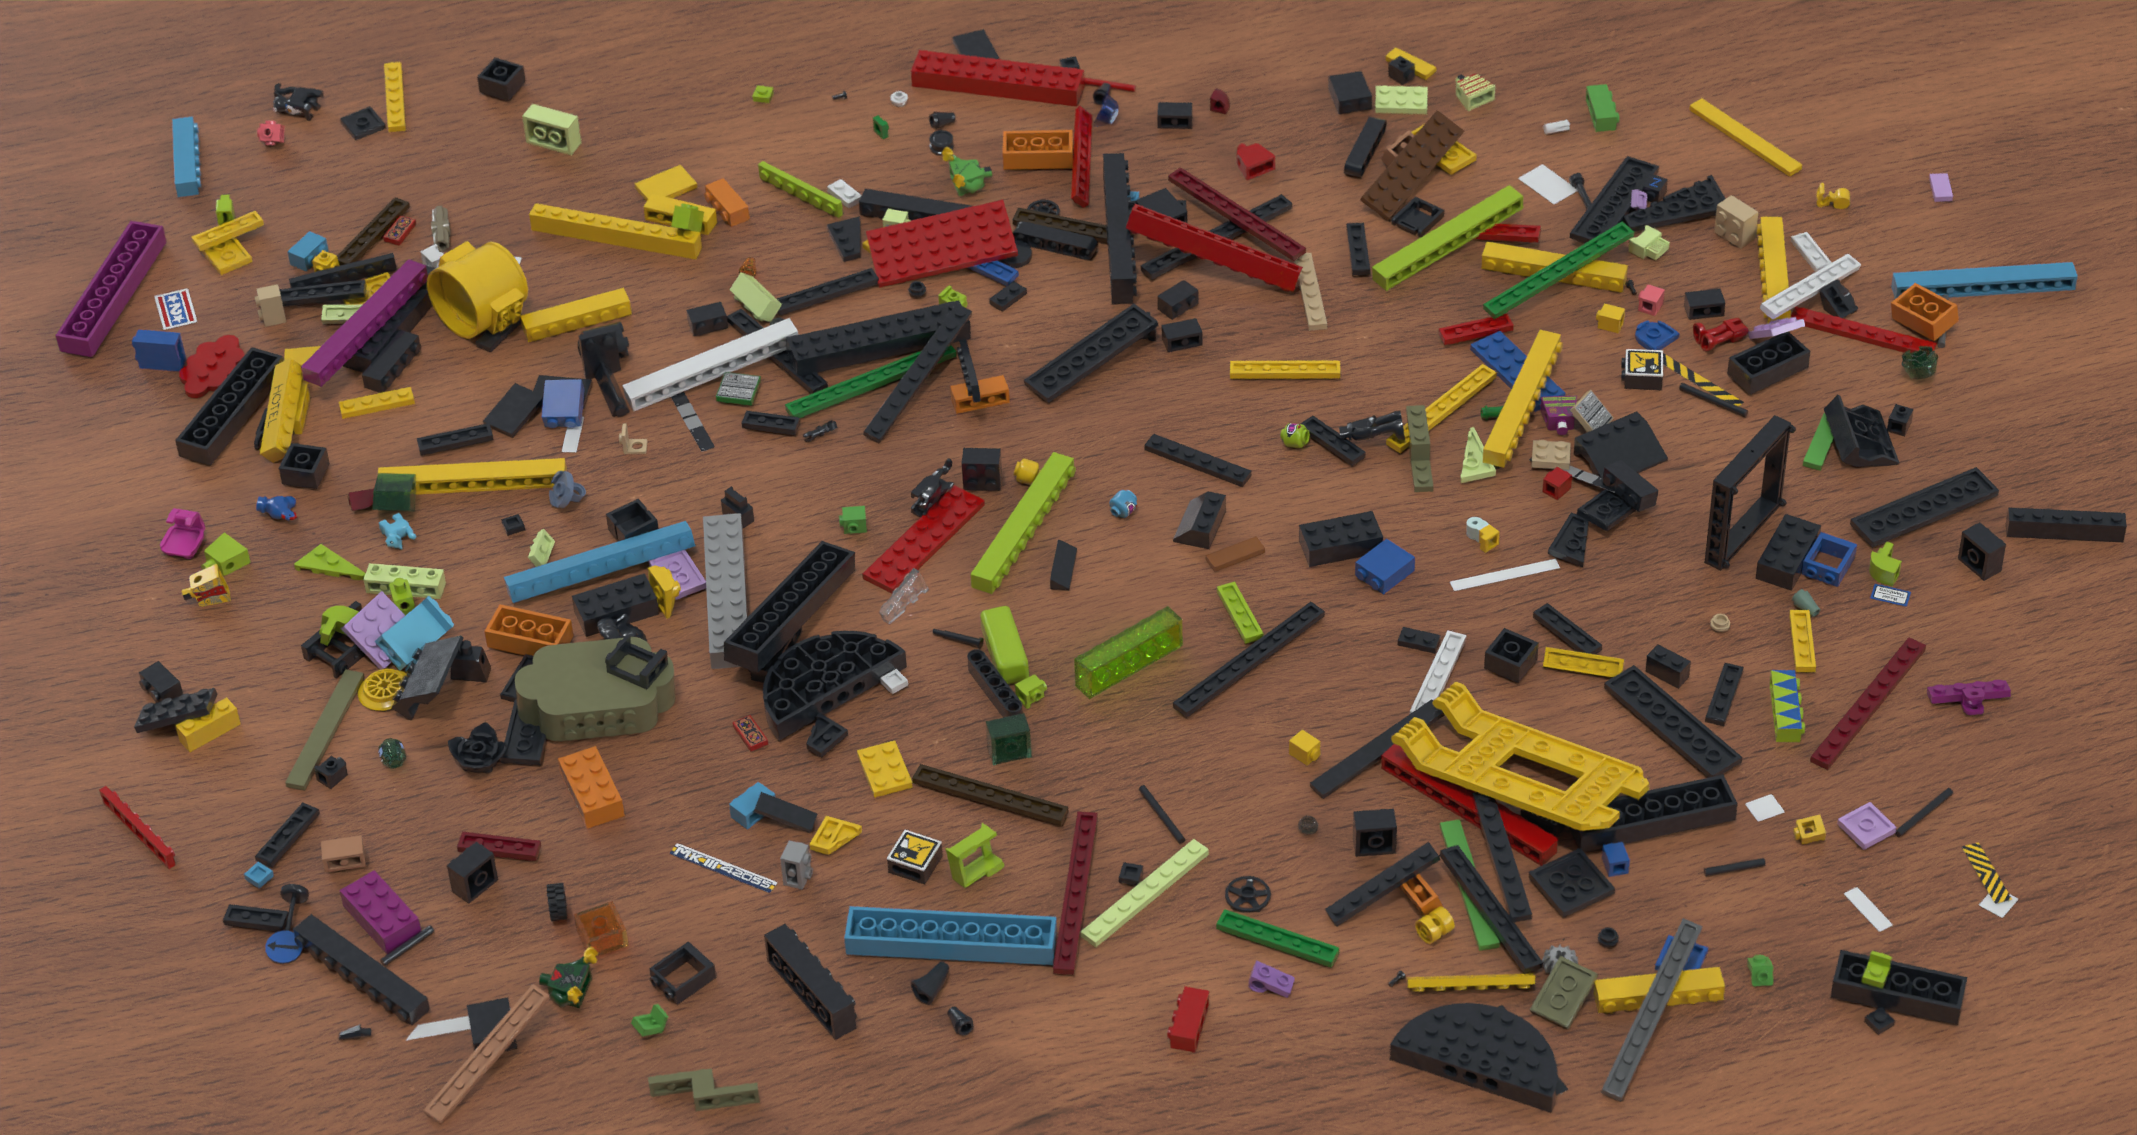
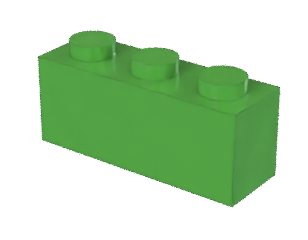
[1585,84,1619,132]

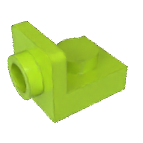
[1862,951,1892,989]

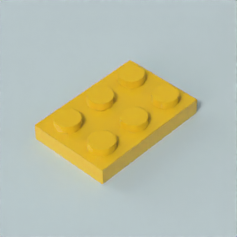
[857,740,913,798]

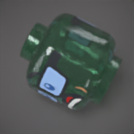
[378,738,407,769]

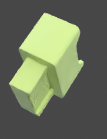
[1629,225,1670,260]

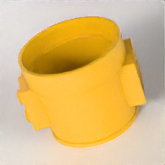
[427,241,528,339]

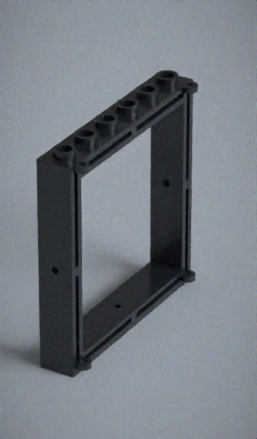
[1704,415,1796,571]

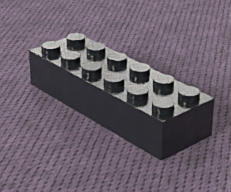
[764,924,857,1041]
[1831,950,1968,1025]

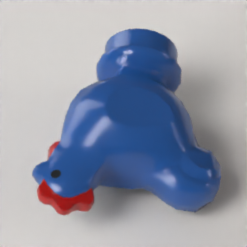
[256,496,297,521]

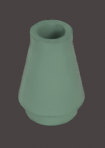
[1792,589,1821,617]

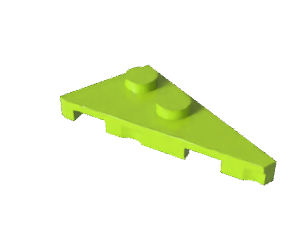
[294,544,366,580]

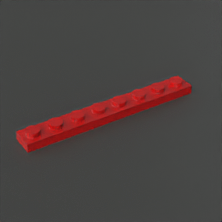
[1071,106,1092,208]
[1790,306,1937,360]

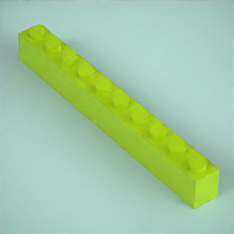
[1372,185,1523,291]
[971,452,1076,594]

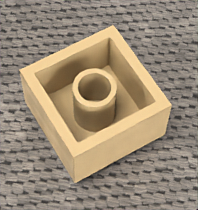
[1714,195,1758,249]

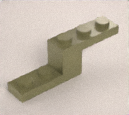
[1406,405,1434,492]
[648,1068,760,1111]

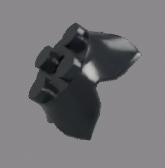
[448,722,507,774]

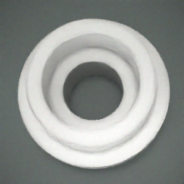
[891,91,908,107]

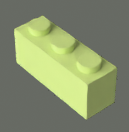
[730,272,782,322]

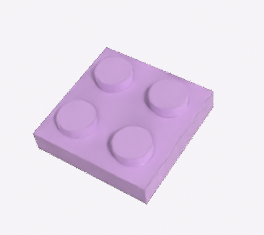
[1838,802,1897,850]

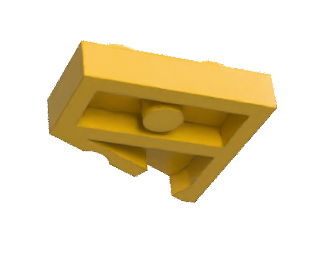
[809,816,862,855]

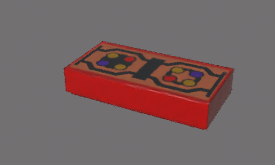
[383,215,416,246]
[732,715,768,752]

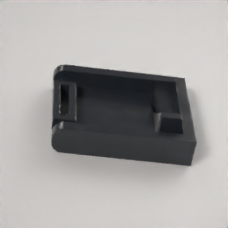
[1391,196,1445,238]

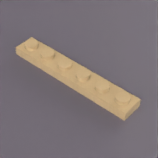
[1294,253,1327,331]

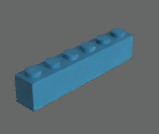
[172,116,201,197]

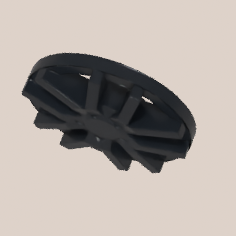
[1027,200,1060,215]

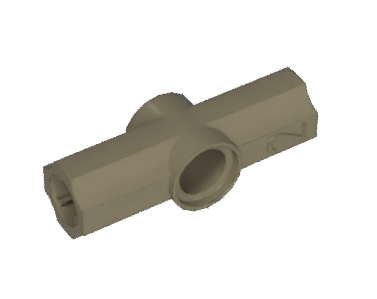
[431,206,451,252]

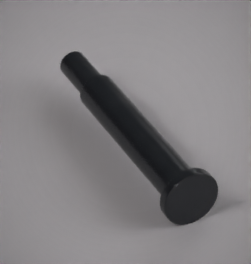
[932,628,984,649]

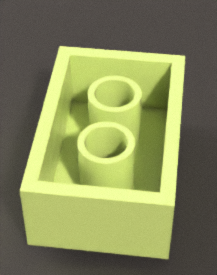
[522,104,581,155]

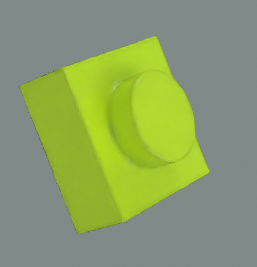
[753,86,774,103]

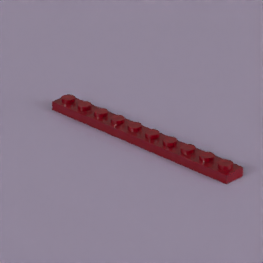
[1168,167,1306,262]
[1810,637,1926,770]
[1053,811,1098,975]

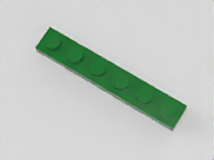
[1216,909,1340,968]

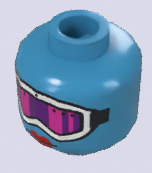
[1109,490,1137,518]

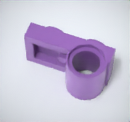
[1248,961,1295,998]

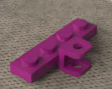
[1927,679,2011,715]

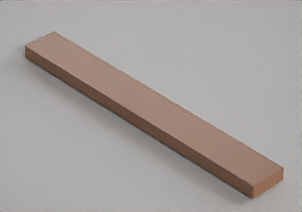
[423,984,550,1125]

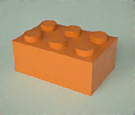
[1891,283,1959,341]

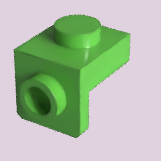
[1747,955,1773,986]
[631,1004,668,1036]

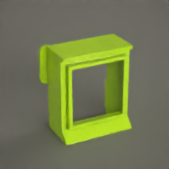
[946,823,1004,888]

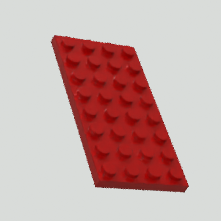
[866,200,1018,288]

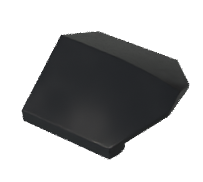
[1819,279,1858,318]

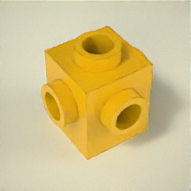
[312,250,339,272]

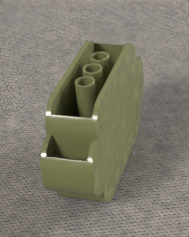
[515,637,676,741]

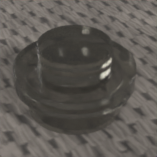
[1298,816,1318,835]

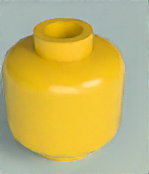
[1013,459,1041,485]

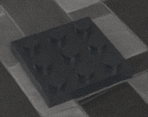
[1528,848,1615,918]

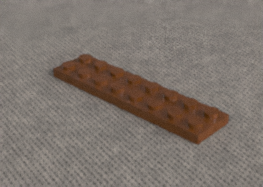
[1360,110,1464,221]

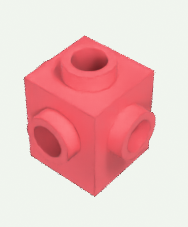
[257,121,285,146]

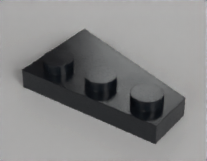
[827,216,861,262]
[1548,512,1588,567]

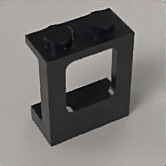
[605,634,668,690]

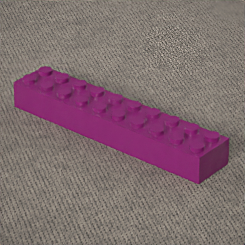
[55,221,167,357]

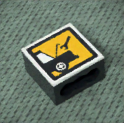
[1621,349,1663,390]
[887,830,943,885]

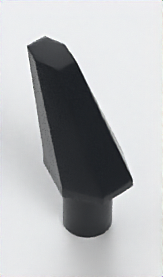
[338,1025,371,1040]

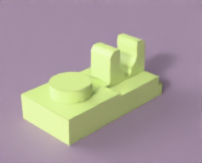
[528,529,555,567]

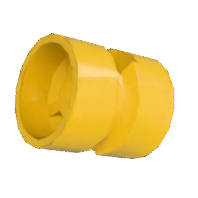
[1415,906,1455,944]

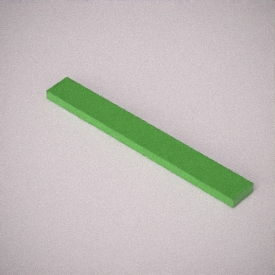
[1440,819,1500,951]

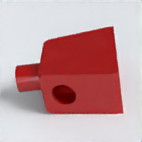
[1236,143,1275,181]

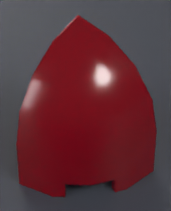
[1210,88,1230,114]
[348,488,378,511]

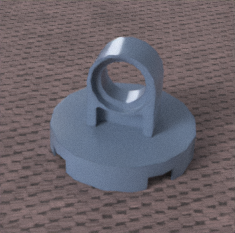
[549,471,586,508]

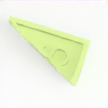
[1460,427,1496,483]

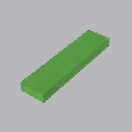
[1803,413,1834,471]

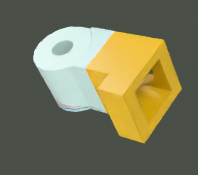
[1466,517,1500,553]

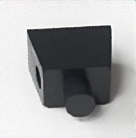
[450,640,491,683]

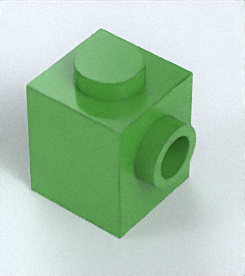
[839,506,867,534]

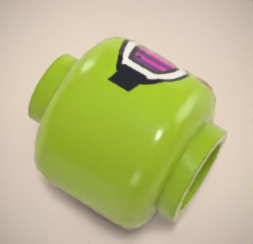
[1280,423,1310,448]

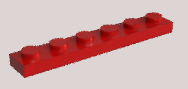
[99,786,176,869]

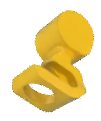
[1817,183,1850,209]

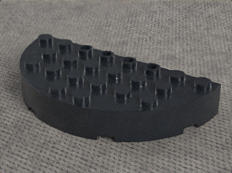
[763,631,907,741]
[1390,1003,1558,1113]

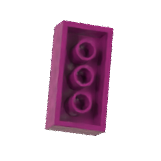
[339,870,421,954]

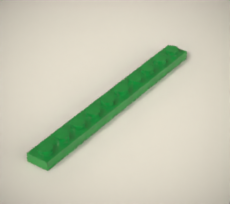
[1483,222,1634,319]
[785,345,956,418]

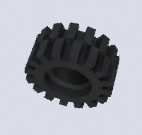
[546,883,568,921]

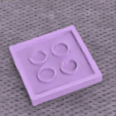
[341,591,405,670]

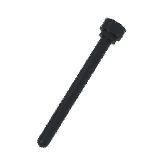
[1569,173,1592,209]

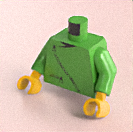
[942,147,992,196]

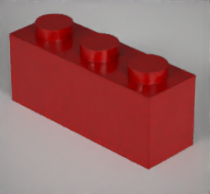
[1167,986,1209,1052]

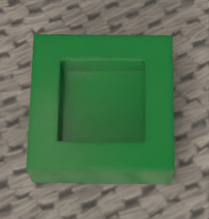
[873,115,889,139]

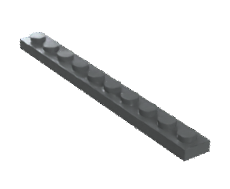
[1601,918,1703,1102]

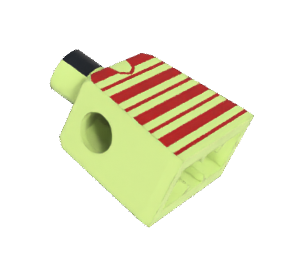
[1456,74,1495,111]

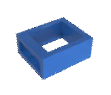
[1802,532,1857,587]

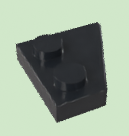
[806,712,848,758]

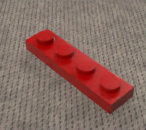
[1474,223,1541,243]
[1439,313,1514,345]

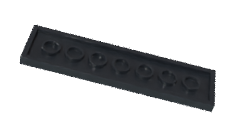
[1570,156,1659,243]
[1024,304,1158,403]
[1850,467,1999,548]
[1604,665,1742,778]

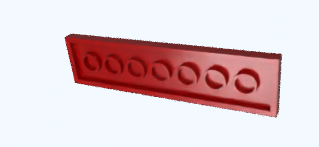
[862,485,985,594]

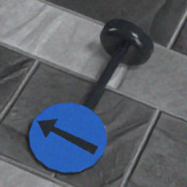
[265,884,309,964]

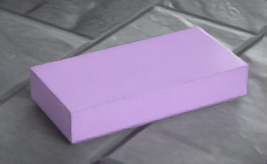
[1929,174,1953,202]

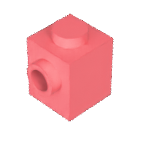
[1638,284,1665,316]

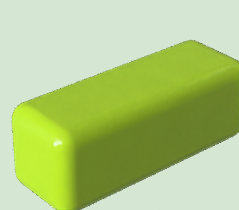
[980,606,1029,685]

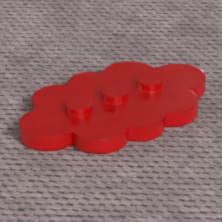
[179,335,244,398]

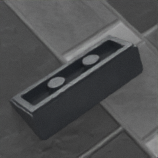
[1050,540,1077,591]

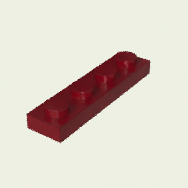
[457,831,541,861]

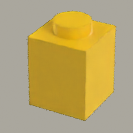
[1596,303,1625,334]
[1289,730,1321,765]

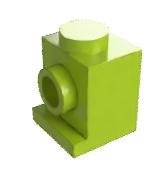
[938,285,967,308]
[1015,674,1047,709]

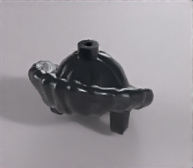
[597,614,647,642]

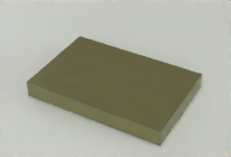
[1530,956,1598,1030]

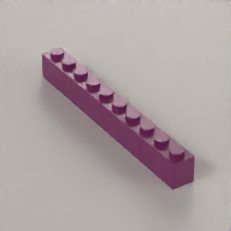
[301,259,428,387]

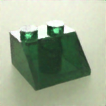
[373,473,416,512]

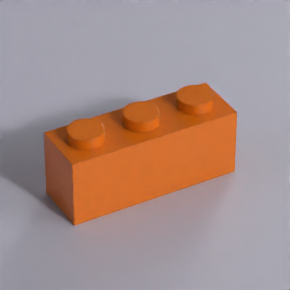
[704,178,750,227]
[950,375,1010,414]
[1399,874,1444,916]

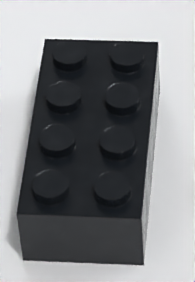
[1727,331,1811,395]
[1299,511,1383,567]
[1755,514,1822,591]
[572,573,659,637]

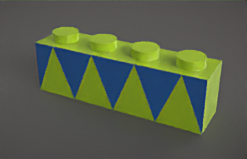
[1769,670,1805,742]

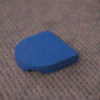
[1635,321,1680,350]

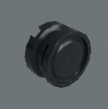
[929,130,954,156]

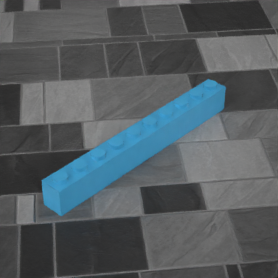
[1891,262,2078,299]
[504,521,695,603]

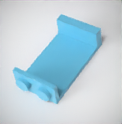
[375,596,454,671]

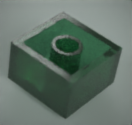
[985,713,1032,765]

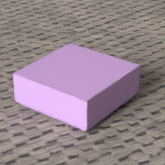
[1631,190,1647,210]

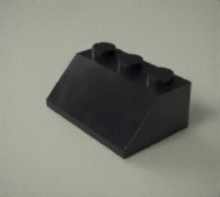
[1173,491,1226,550]

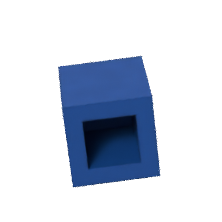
[1602,842,1630,877]

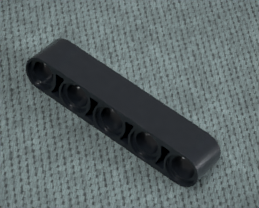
[1344,117,1387,178]
[1013,221,1098,260]
[967,649,1023,725]

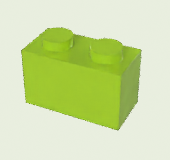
[671,203,704,233]

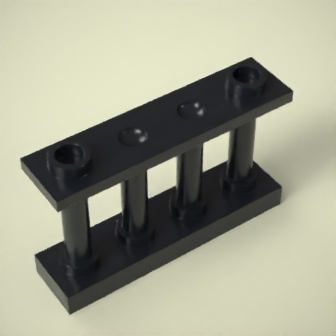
[301,601,366,679]

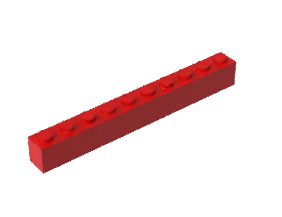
[1126,204,1303,292]
[1381,744,1558,866]

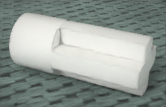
[1543,120,1570,134]

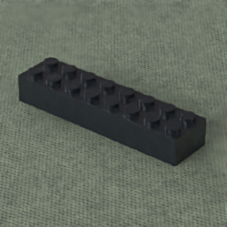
[343,265,436,373]
[175,347,284,466]
[1569,774,1738,852]

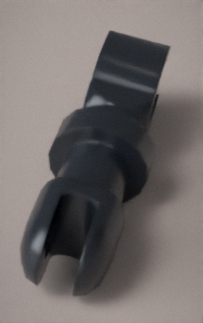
[803,420,838,442]

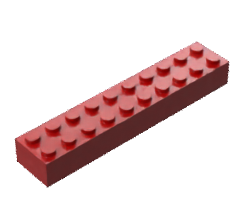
[911,50,1085,107]

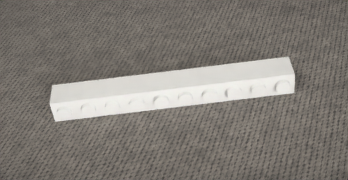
[622,318,799,411]

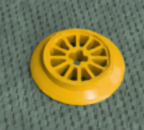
[358,669,407,711]

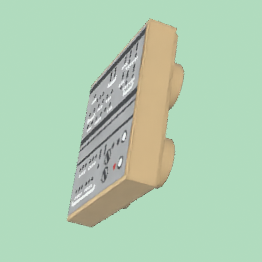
[1570,390,1614,432]

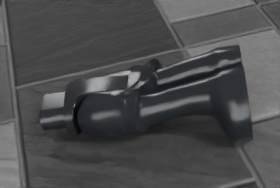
[1339,410,1405,441]

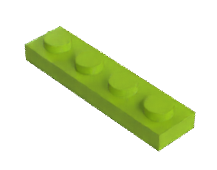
[1217,582,1263,644]

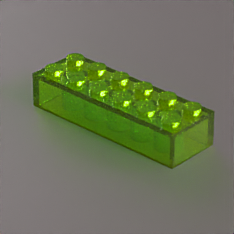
[1074,606,1183,699]

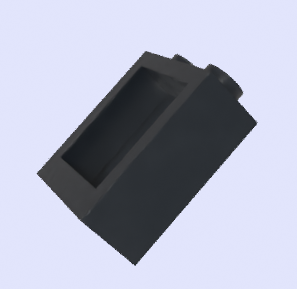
[649,941,716,1005]

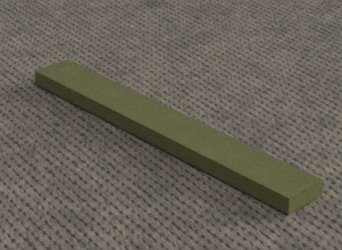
[285,669,365,791]

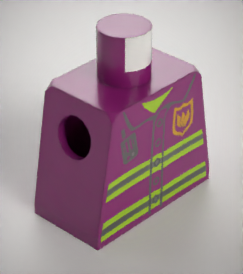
[1540,396,1577,435]

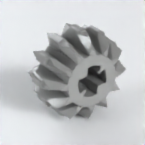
[1542,944,1578,974]

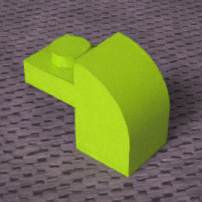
[1869,542,1901,587]
[319,606,359,646]

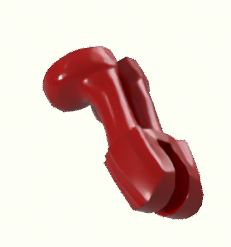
[1693,318,1749,351]

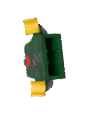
[539,947,598,1009]

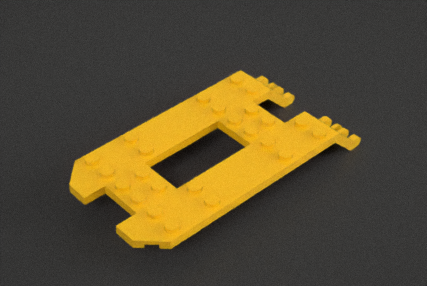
[1391,682,1649,831]

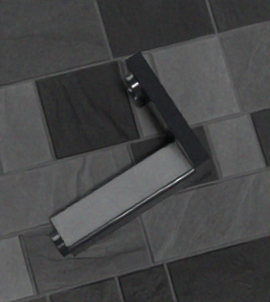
[578,326,630,417]

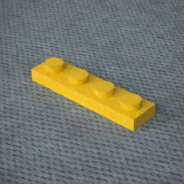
[192,211,264,251]
[339,387,415,419]
[1789,610,1816,672]
[1543,647,1625,677]

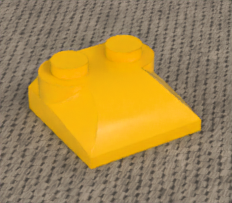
[648,565,681,619]

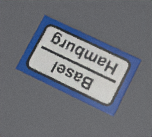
[1870,584,1911,607]

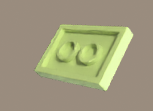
[1375,86,1428,114]

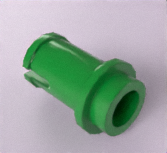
[1480,405,1503,420]

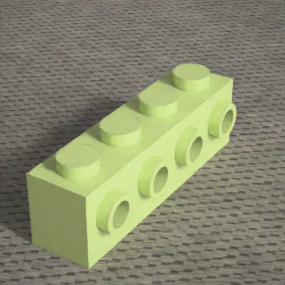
[363,563,446,599]

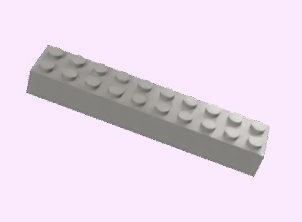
[703,513,748,669]

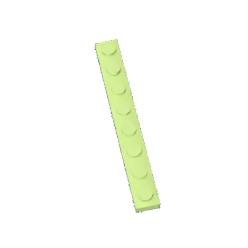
[1081,839,1209,947]

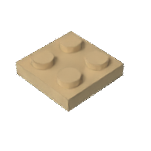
[1532,440,1571,470]

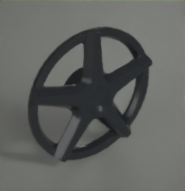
[1225,876,1271,913]

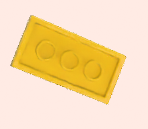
[1411,125,1477,175]

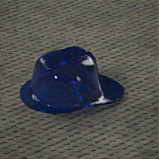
[1094,85,1119,124]

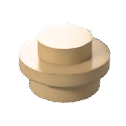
[1710,614,1730,632]

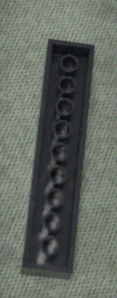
[1103,153,1137,305]
[786,300,971,376]
[724,541,855,672]

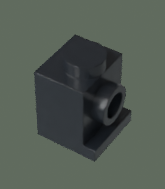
[314,756,348,789]

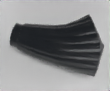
[911,962,950,1005]

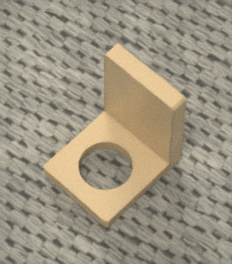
[619,423,648,454]

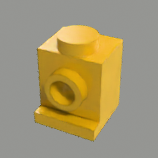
[1793,814,1826,845]

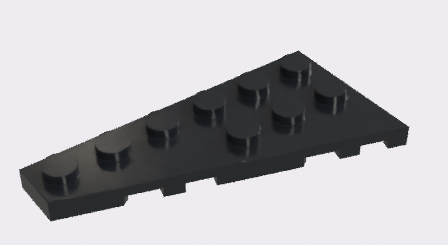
[1624,174,1726,232]

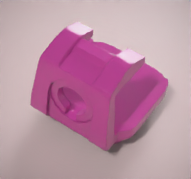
[160,508,206,559]

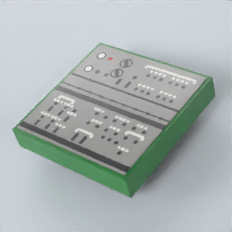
[716,372,761,405]

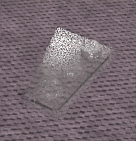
[879,568,929,625]

